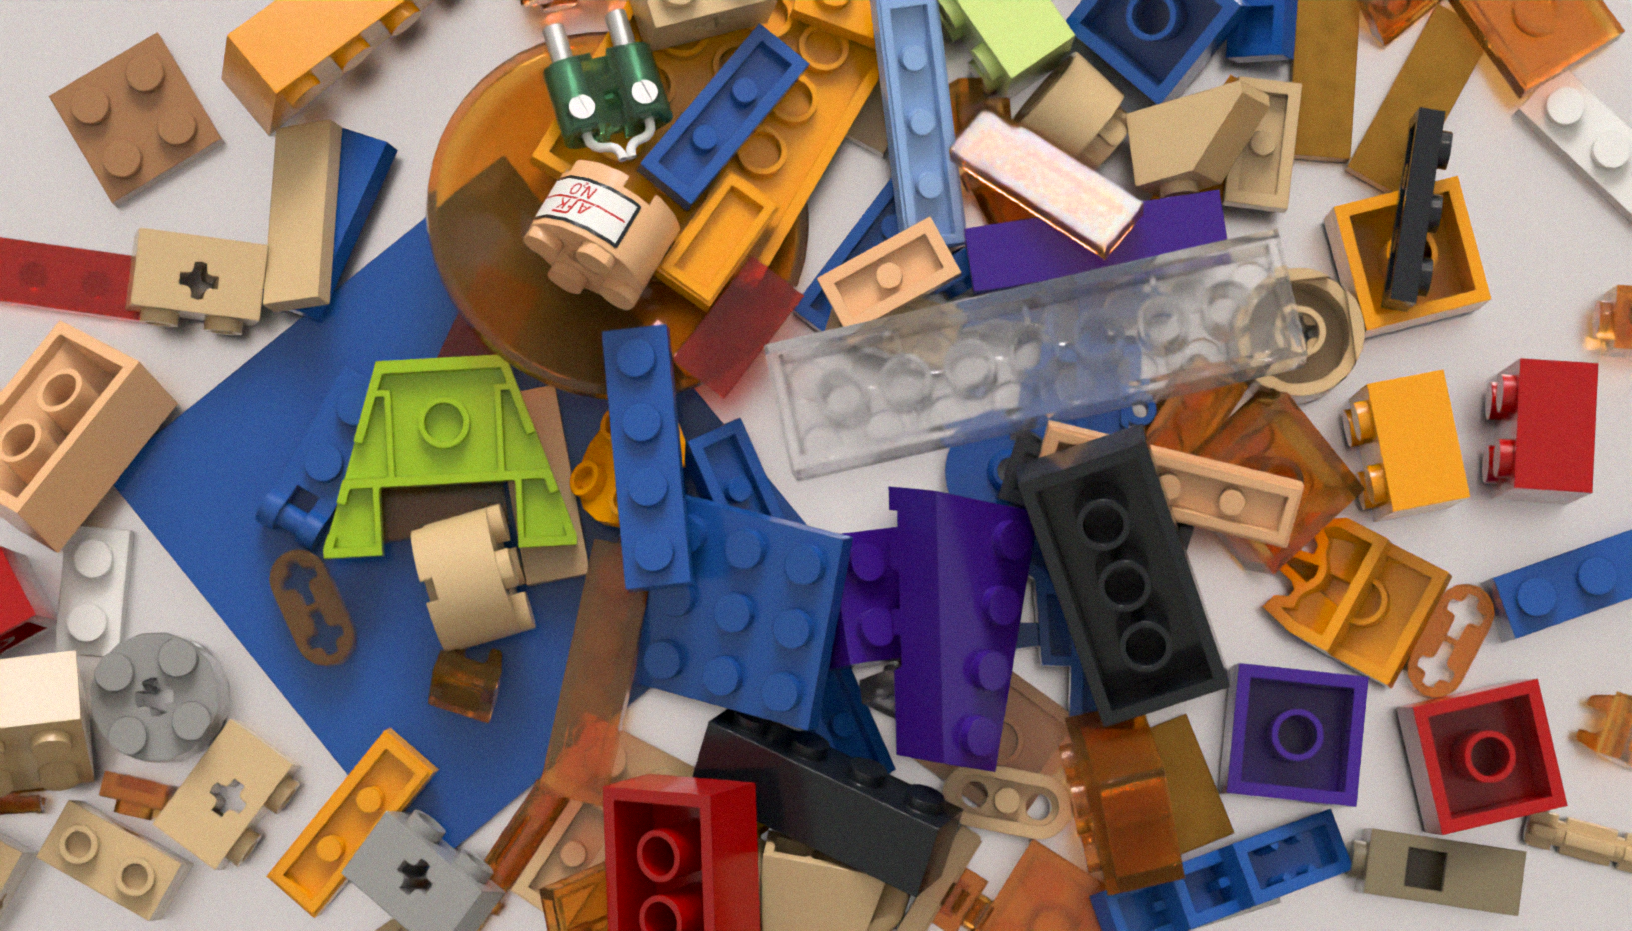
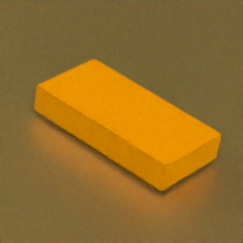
[653,168,781,312]

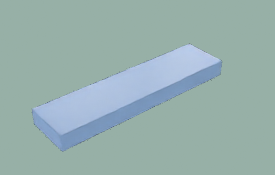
[870,0,966,248]

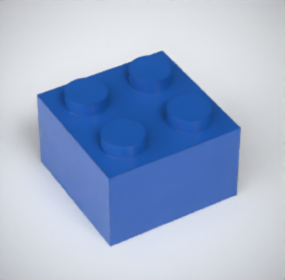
[1066,0,1253,104]

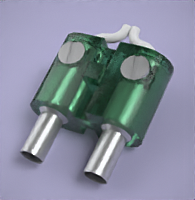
[542,9,673,162]

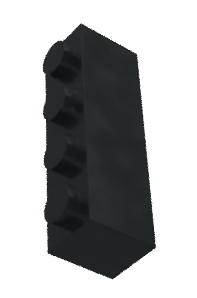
[692,709,964,898]

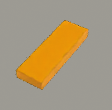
[266,728,439,918]

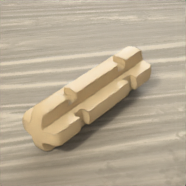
[1524,811,1632,873]

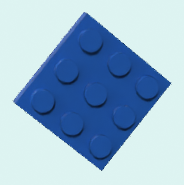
[633,494,853,731]

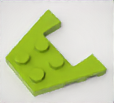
[323,354,578,559]

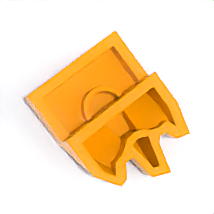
[1263,517,1452,689]

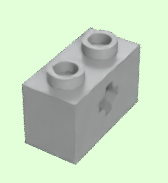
[341,809,505,931]

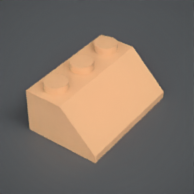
[0,320,178,553]

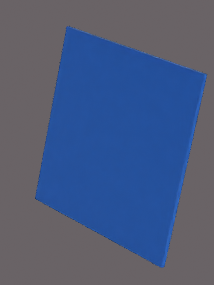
[113,156,807,872]

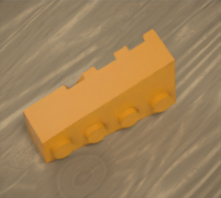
[221,0,444,136]

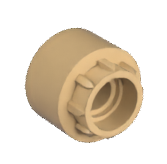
[1004,51,1128,180]

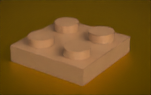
[49,32,225,207]

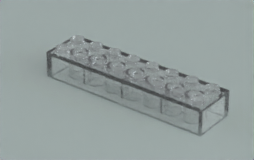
[763,228,1308,482]

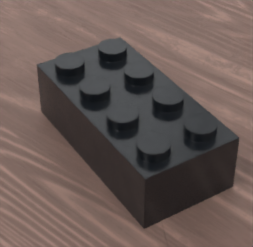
[1017,423,1230,728]

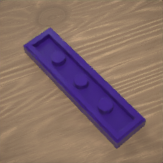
[963,190,1230,295]

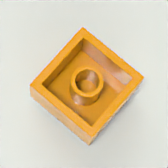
[1323,176,1491,338]
[1342,369,1470,523]

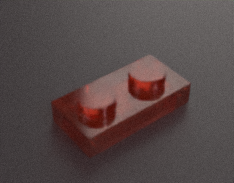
[673,254,804,399]

